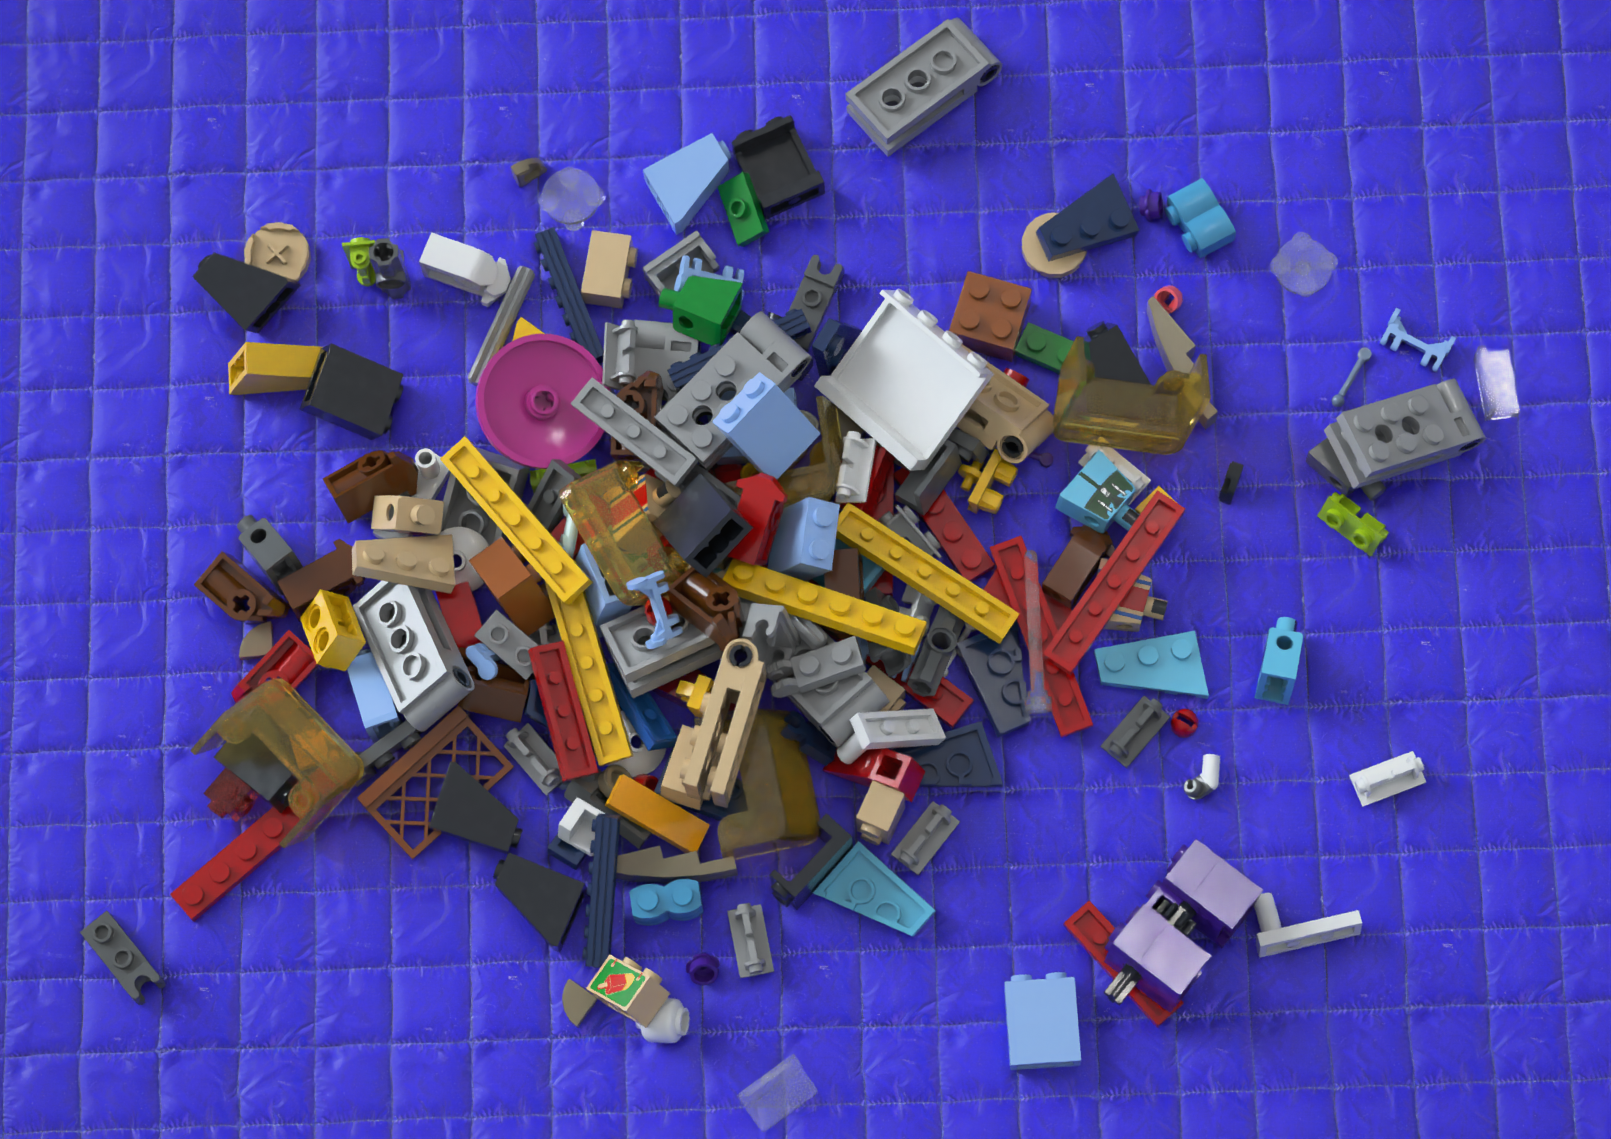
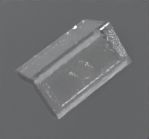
[1474,345,1520,421]
[737,1054,818,1132]

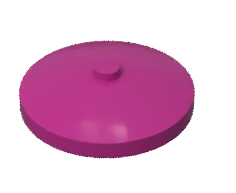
[476,334,610,469]

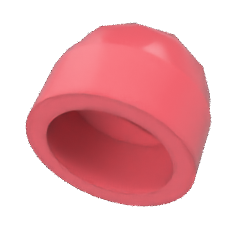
[1154,286,1183,314]

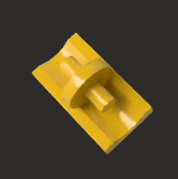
[958,448,1018,514]

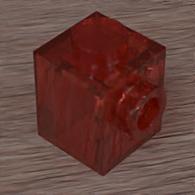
[203,767,258,823]

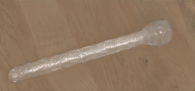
[1024,550,1052,714]

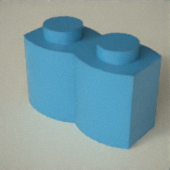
[1165,178,1236,259]
[630,879,704,926]

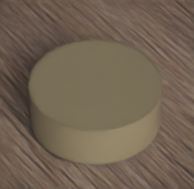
[598,765,632,798]

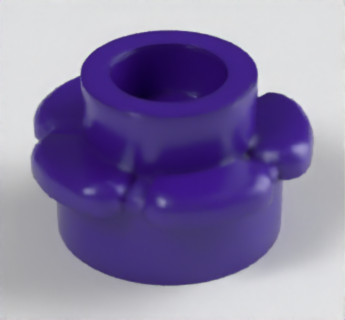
[1139,189,1163,221]
[686,953,720,985]

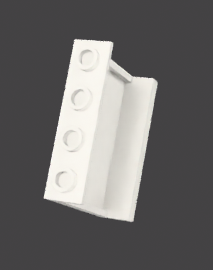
[814,289,994,471]

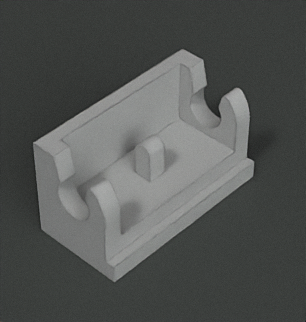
[643,230,719,298]
[742,603,801,669]

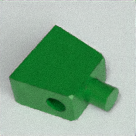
[659,276,742,346]

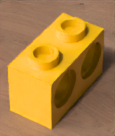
[300,589,366,671]

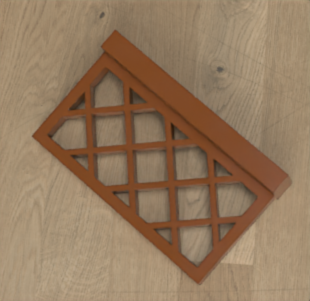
[357,706,514,860]

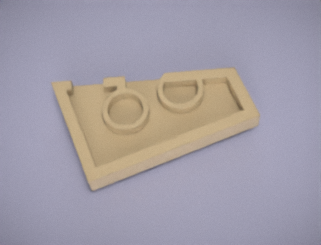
[352,534,455,594]

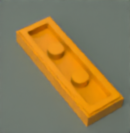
[605,774,710,853]

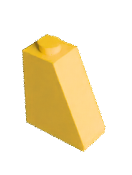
[228,342,323,395]

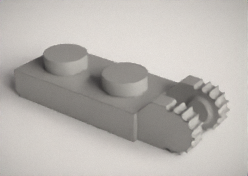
[766,636,866,698]

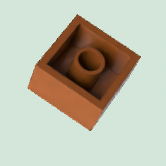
[949,271,1032,362]
[469,537,555,636]

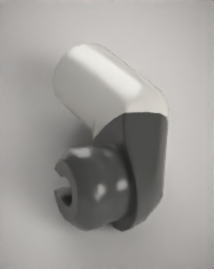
[1183,754,1220,800]

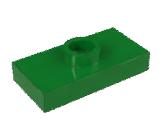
[717,172,769,247]

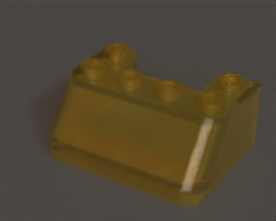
[694,709,820,860]

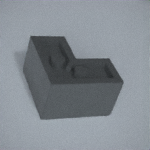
[893,440,962,515]

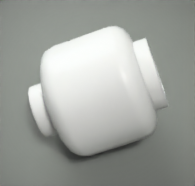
[635,998,690,1043]

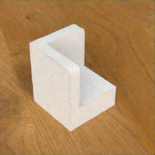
[558,797,605,856]

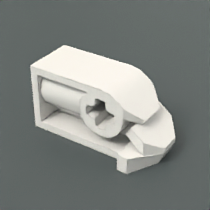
[419,232,511,307]

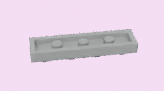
[571,378,698,487]

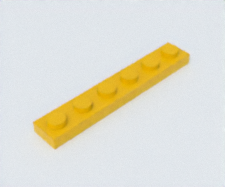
[440,436,593,605]
[836,502,1019,644]
[723,558,927,656]
[544,560,634,767]

